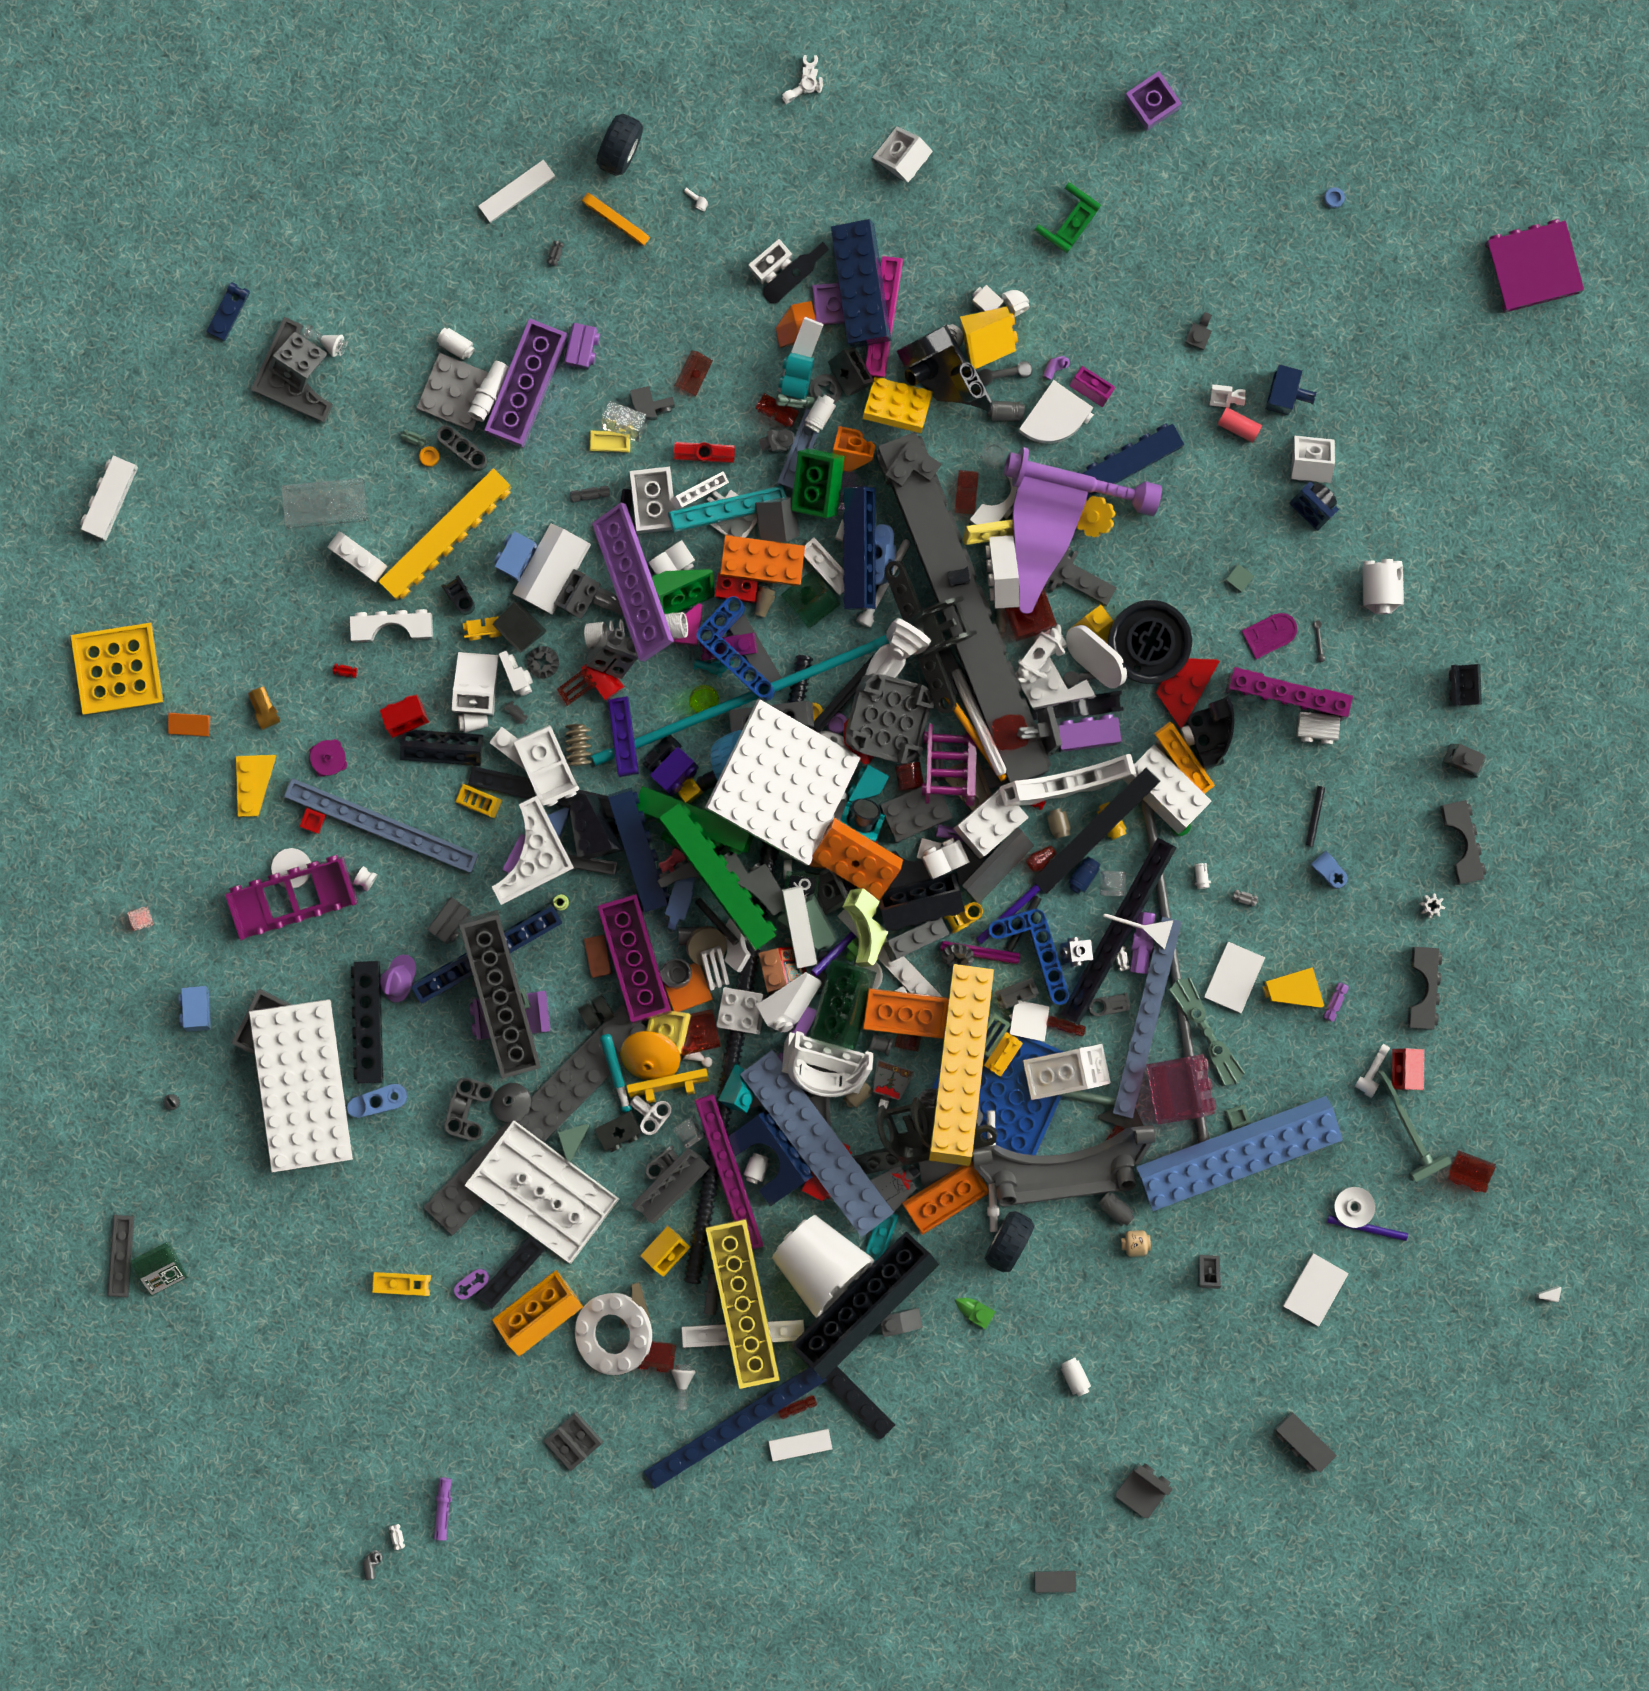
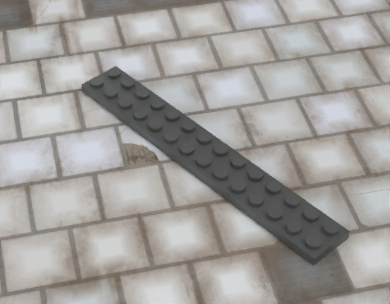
[424,1004,647,1236]

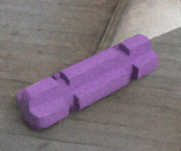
[1323,982,1349,1022]

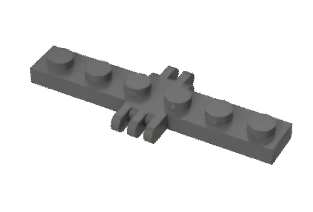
[1014,543,1117,606]

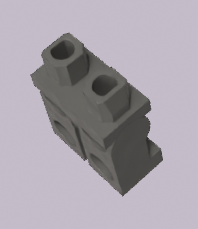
[587,628,638,679]

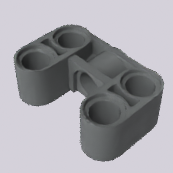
[444,1078,495,1141]

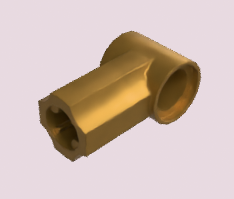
[248,686,281,730]

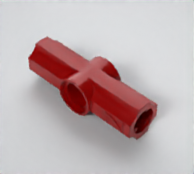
[674,442,735,463]

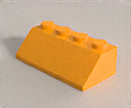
[492,1270,583,1357]

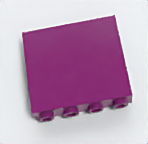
[1485,219,1584,313]

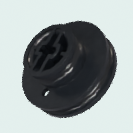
[1108,600,1192,684]

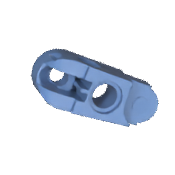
[875,524,896,585]
[665,878,695,930]
[347,1084,408,1118]

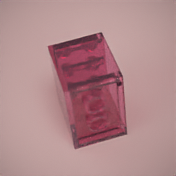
[1146,1054,1216,1125]

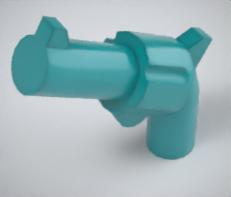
[693,659,734,678]

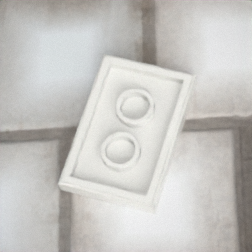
[1204,942,1265,1013]
[1283,1253,1349,1326]

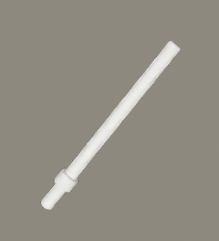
[987,1110,999,1232]

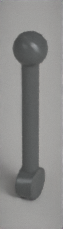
[1313,620,1325,662]

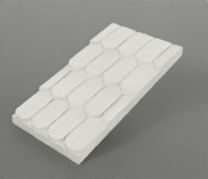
[465,1121,619,1264]

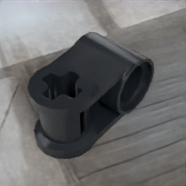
[441,575,475,615]

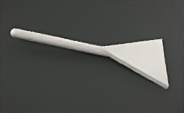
[1103,914,1173,949]

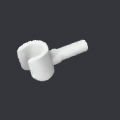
[684,188,708,211]

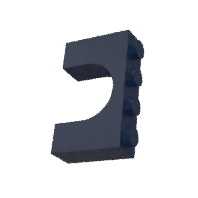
[728,1110,813,1206]

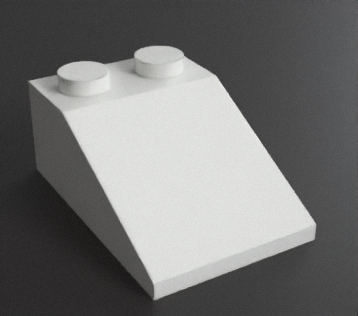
[756,972,822,1033]

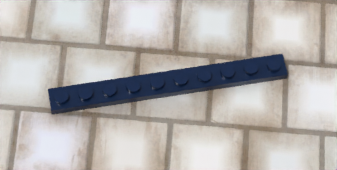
[644,1366,826,1489]

